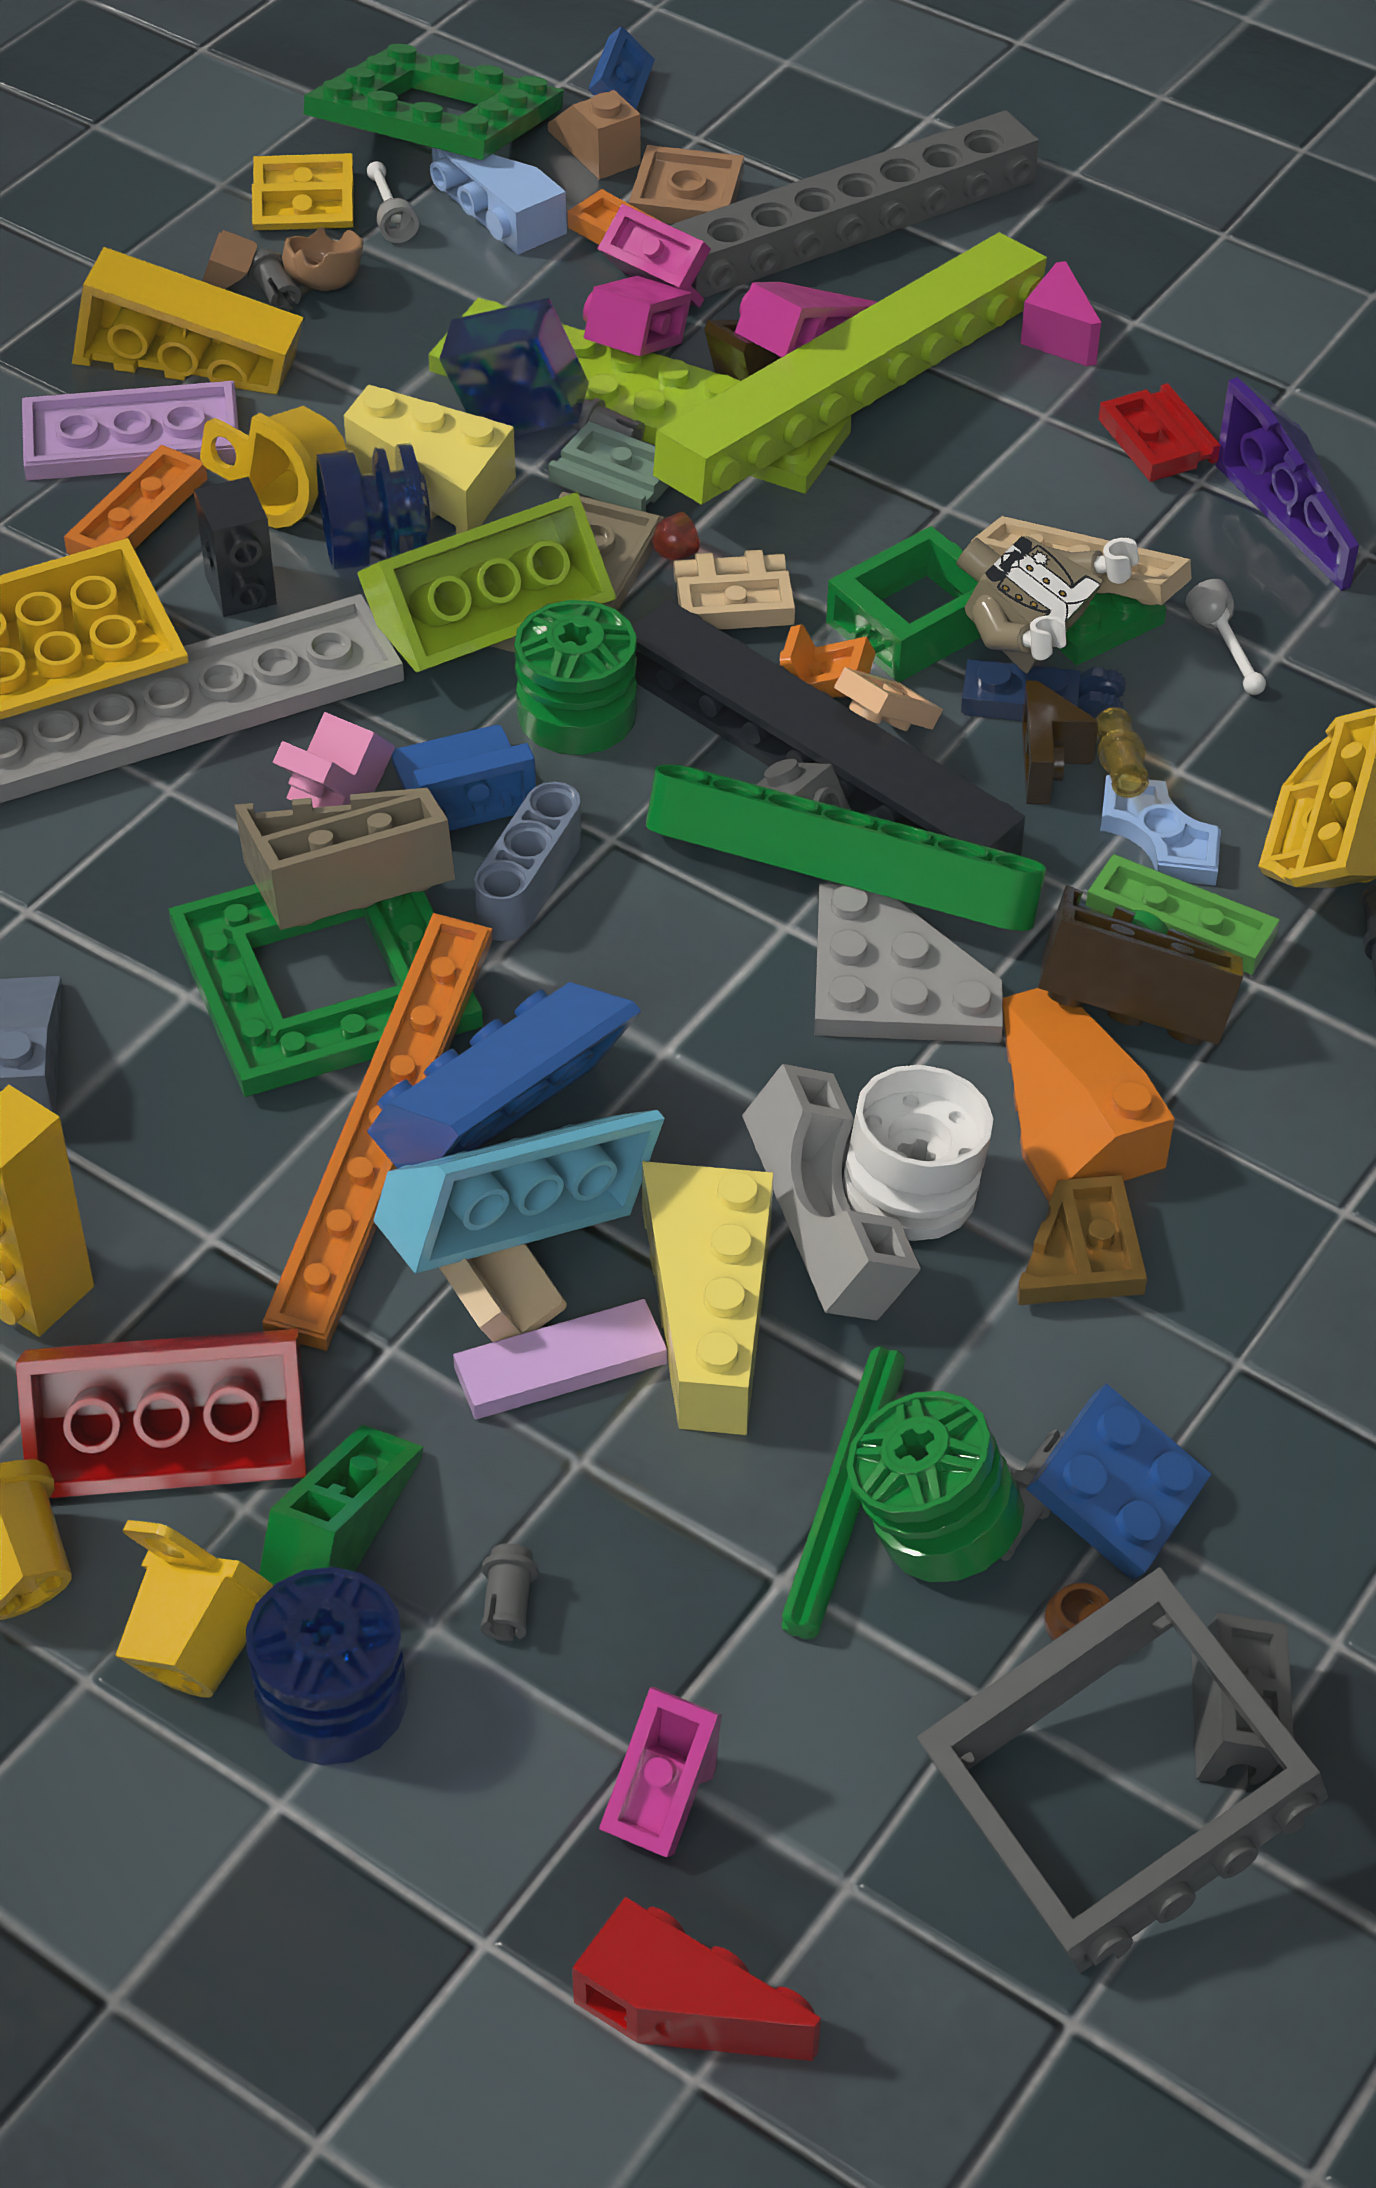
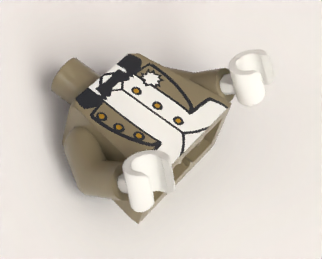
[956,536,1139,674]

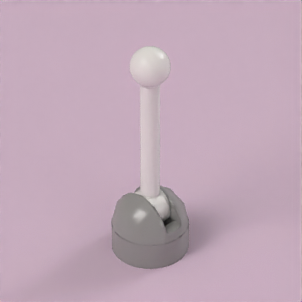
[367,161,419,243]
[1185,579,1266,695]

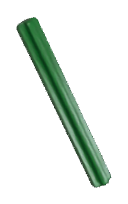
[781,1346,905,1640]

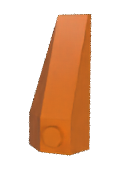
[1002,988,1175,1202]

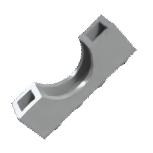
[742,1064,921,1320]

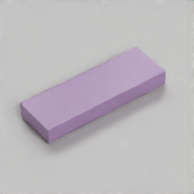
[453,1299,667,1420]

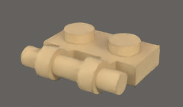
[673,550,795,630]

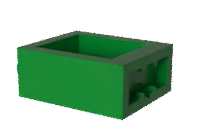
[826,526,981,683]

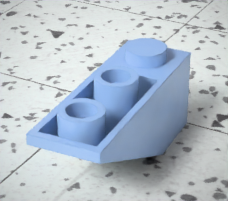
[430,147,567,255]

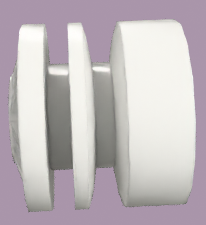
[843,1065,994,1241]

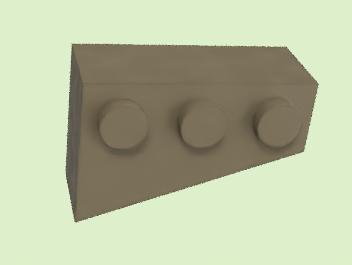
[234,788,455,930]

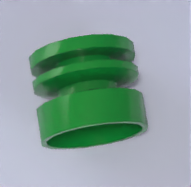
[514,600,637,755]
[846,1391,1025,1582]

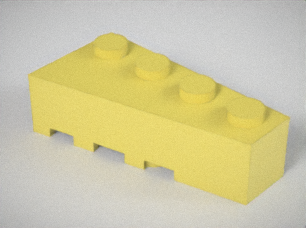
[642,1161,773,1435]

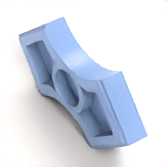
[1100,775,1221,886]

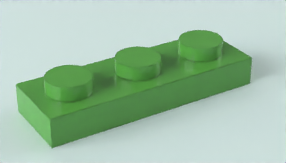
[1086,854,1280,975]

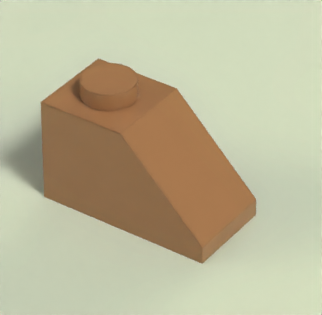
[548,90,641,180]

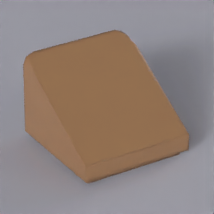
[202,230,257,289]

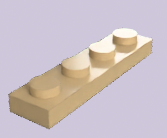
[971,516,1192,605]

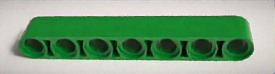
[646,764,1046,931]

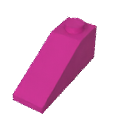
[735,282,877,357]

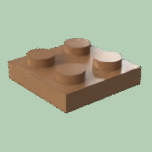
[629,145,744,224]

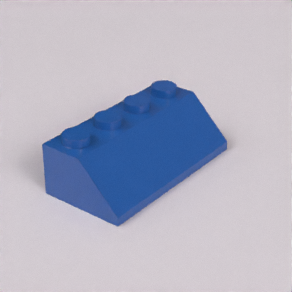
[367,982,641,1169]

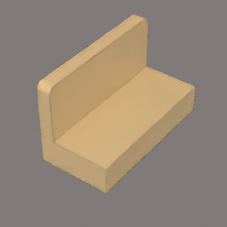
[439,1244,567,1342]

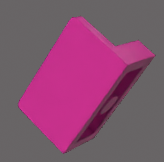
[598,204,711,308]

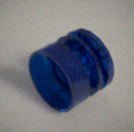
[316,442,431,571]
[246,1567,408,1766]

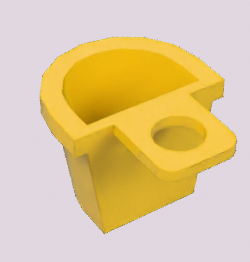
[200,406,347,528]
[0,1459,72,1620]
[115,1520,284,1698]

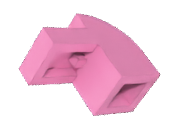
[273,712,395,808]

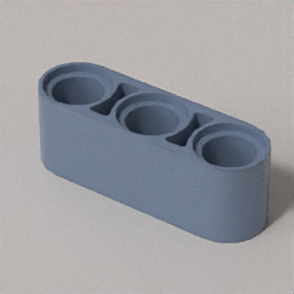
[474,781,582,941]

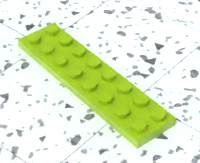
[428,297,851,494]

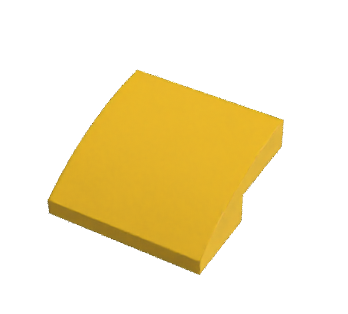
[252,153,354,231]

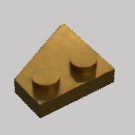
[1017,1175,1147,1305]

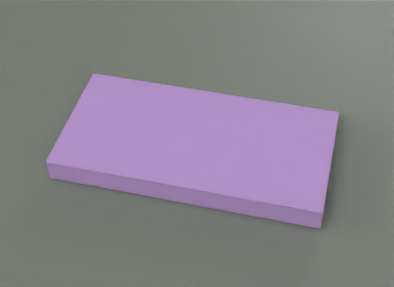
[22,381,239,481]

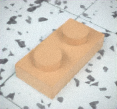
[834,667,943,731]

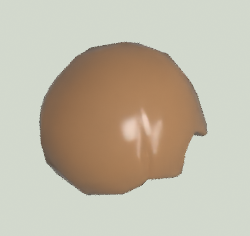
[282,227,364,291]

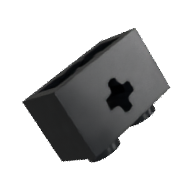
[194,477,277,617]

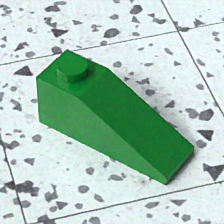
[259,1424,424,1606]

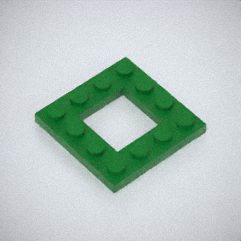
[303,44,564,160]
[168,884,483,1097]

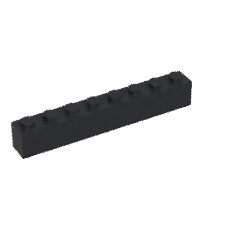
[632,599,1026,856]

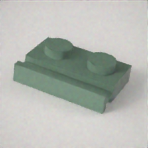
[548,421,669,512]

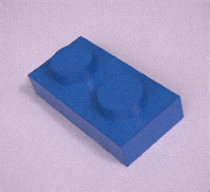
[588,26,655,110]

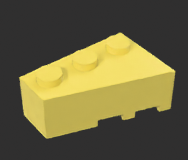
[344,384,516,534]

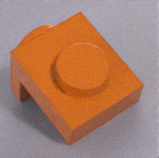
[779,624,876,698]

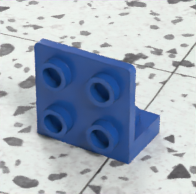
[391,725,536,831]

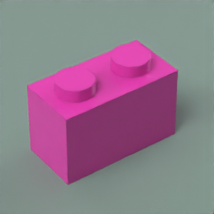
[583,276,692,356]

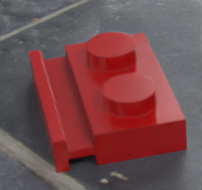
[1098,383,1220,482]

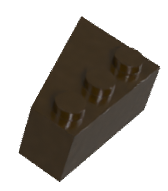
[1038,884,1243,1045]

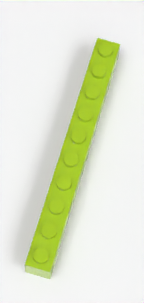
[653,232,1047,505]

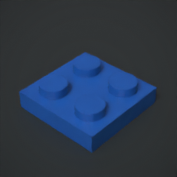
[1026,1383,1211,1581]

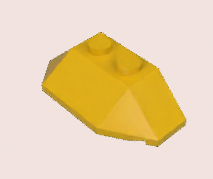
[1258,708,1376,888]

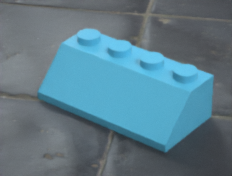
[373,1110,665,1274]

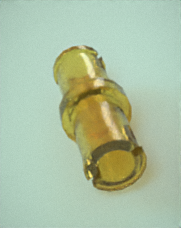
[1095,707,1149,798]

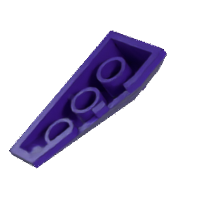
[1215,377,1359,591]

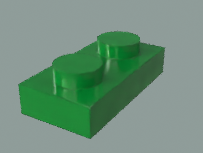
[1058,593,1167,666]

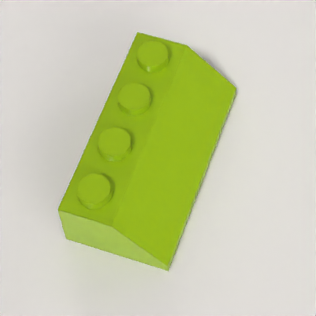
[357,492,617,673]

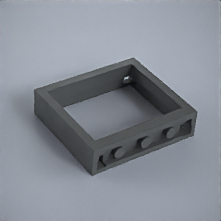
[917,1567,1328,1974]

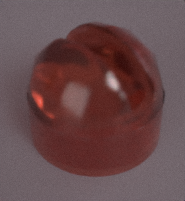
[652,512,700,561]

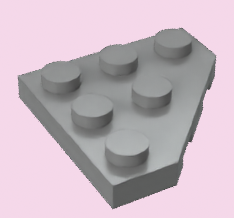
[814,884,1003,1043]

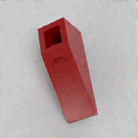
[572,1897,821,2061]

